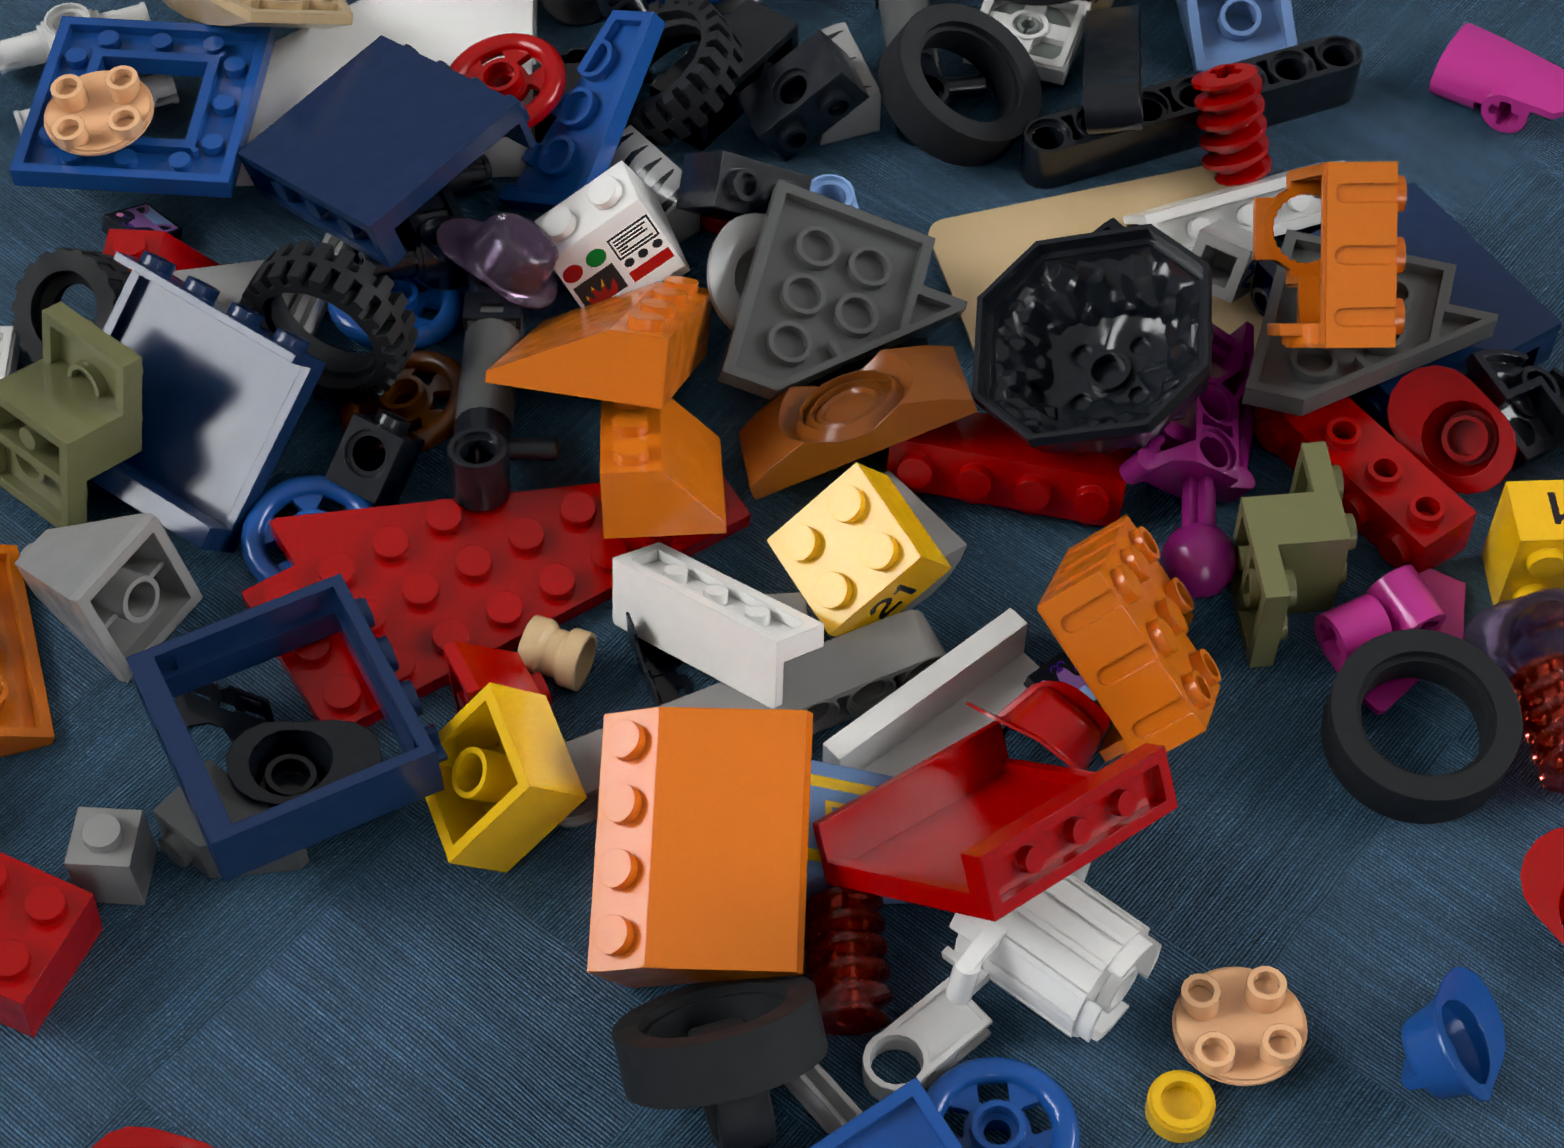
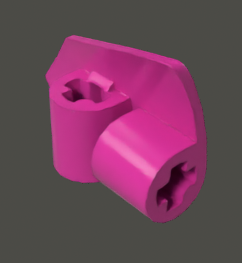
[1429,23,1564,133]
[1314,565,1466,715]

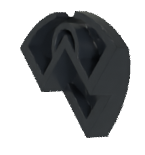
[1466,349,1564,472]

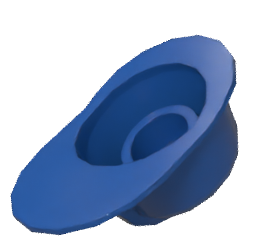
[1401,967,1506,1102]

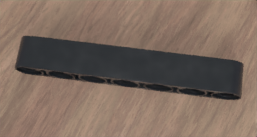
[1020,35,1363,189]

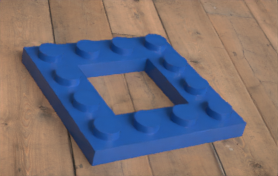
[9,16,275,198]

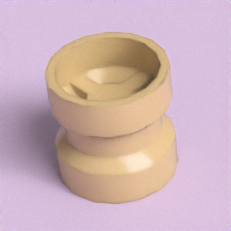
[517,615,597,692]

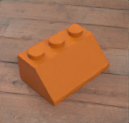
[600,398,726,539]

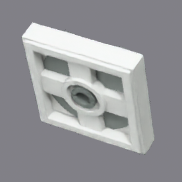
[963,0,1091,85]

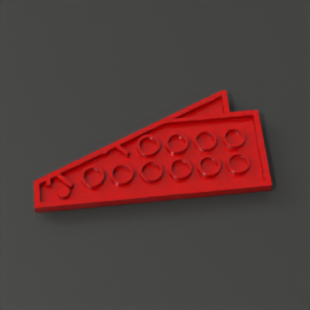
[241,476,751,728]

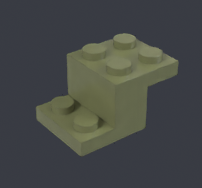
[0,301,143,528]
[1229,441,1357,668]

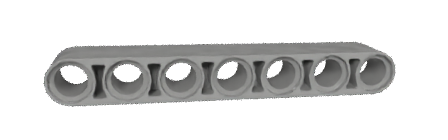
[559,610,947,828]

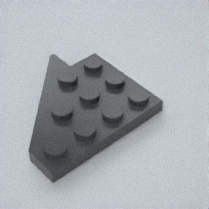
[716,179,967,400]
[1242,229,1498,416]

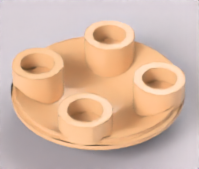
[44,65,154,156]
[1172,966,1308,1086]

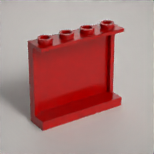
[812,721,1178,922]

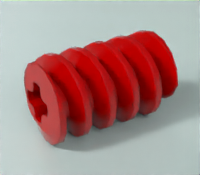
[1191,63,1272,186]

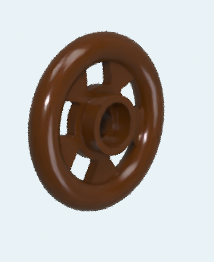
[339,350,461,457]

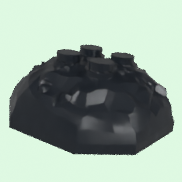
[972,224,1215,457]

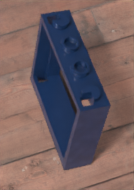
[125,573,448,882]

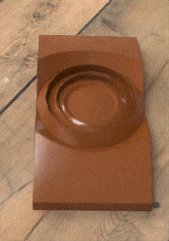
[738,345,978,500]

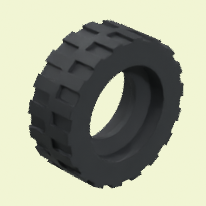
[12,248,131,362]

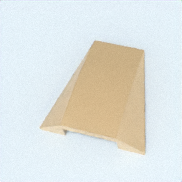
[162,0,353,28]

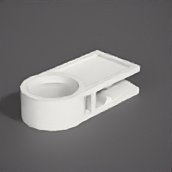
[862,977,993,1101]

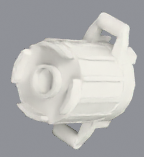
[941,862,1162,1043]

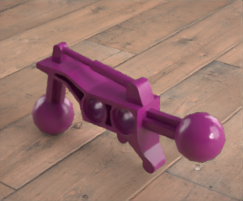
[1119,321,1255,599]

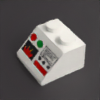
[532,160,690,308]

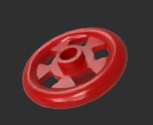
[450,33,566,138]

